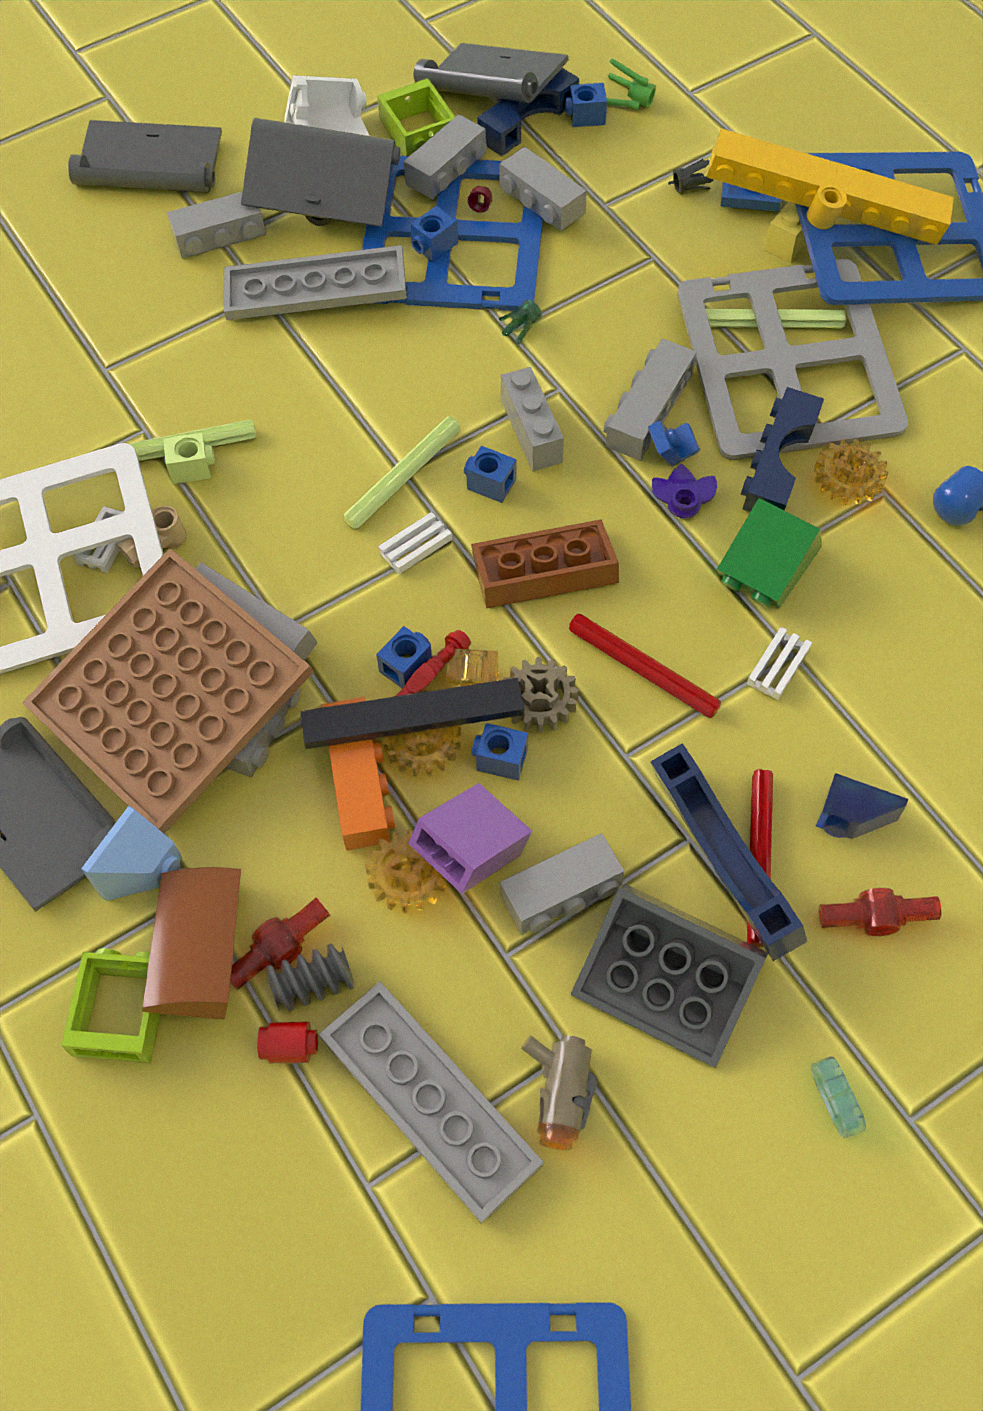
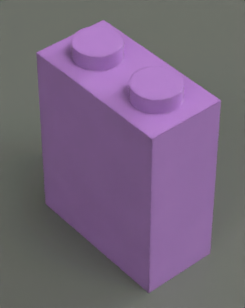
[408,783,532,894]

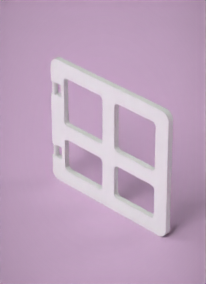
[0,443,163,674]

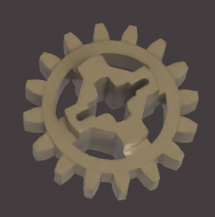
[503,657,579,733]

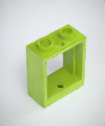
[377,78,455,156]
[61,948,160,1063]

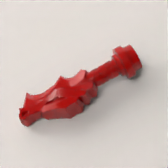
[394,630,471,697]

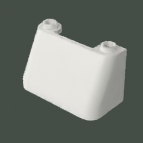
[285,76,369,136]

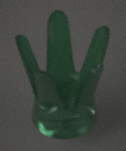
[499,300,542,344]

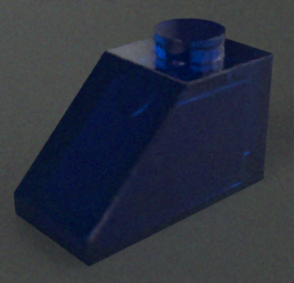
[816,773,908,839]

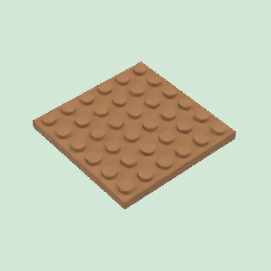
[22,548,314,834]

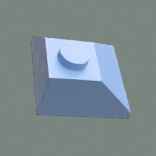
[81,806,182,901]

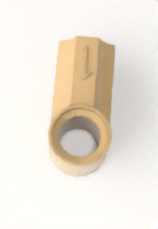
[117,505,186,568]

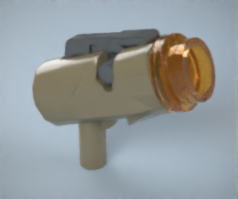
[521,1035,597,1150]

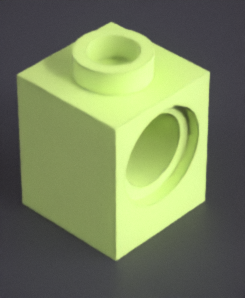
[163,433,215,484]

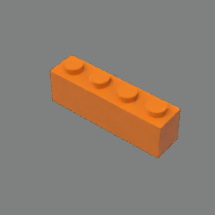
[322,697,395,850]

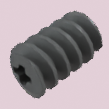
[266,943,355,1012]

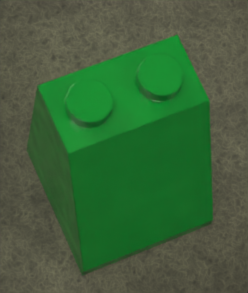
[717,498,822,608]

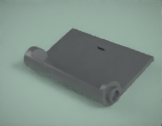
[413,43,569,103]
[241,118,400,227]
[68,120,222,193]
[0,717,116,912]

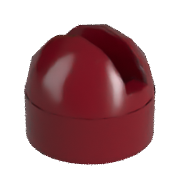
[468,186,493,213]

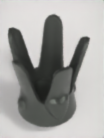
[668,158,714,193]

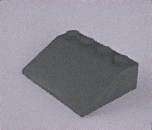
[570,884,768,1068]

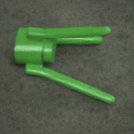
[607,59,656,110]

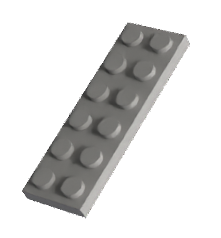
[224,245,407,320]
[319,982,544,1225]

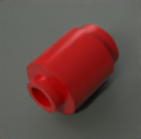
[257,1021,319,1064]

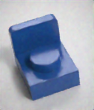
[648,420,700,466]

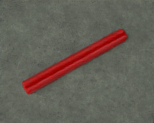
[569,614,721,718]
[747,769,773,947]

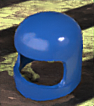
[933,466,983,526]

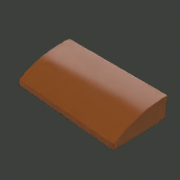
[471,519,619,608]
[142,867,241,1020]

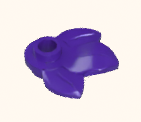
[652,464,717,518]

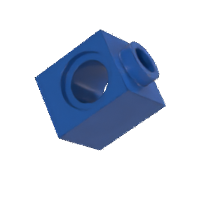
[565,83,607,127]
[410,206,458,262]
[464,446,517,503]
[376,626,432,688]
[471,723,528,781]

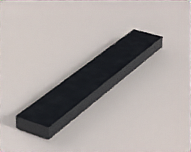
[300,678,524,749]

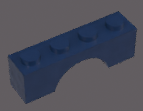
[477,67,580,157]
[740,387,824,512]

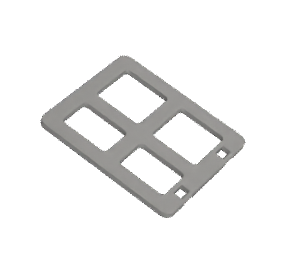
[677,259,908,460]

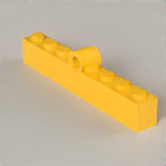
[706,128,954,245]

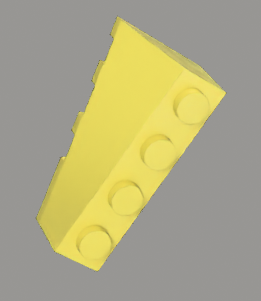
[765,201,806,262]

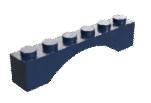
[650,743,808,961]

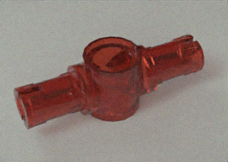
[818,888,942,936]
[230,897,330,991]

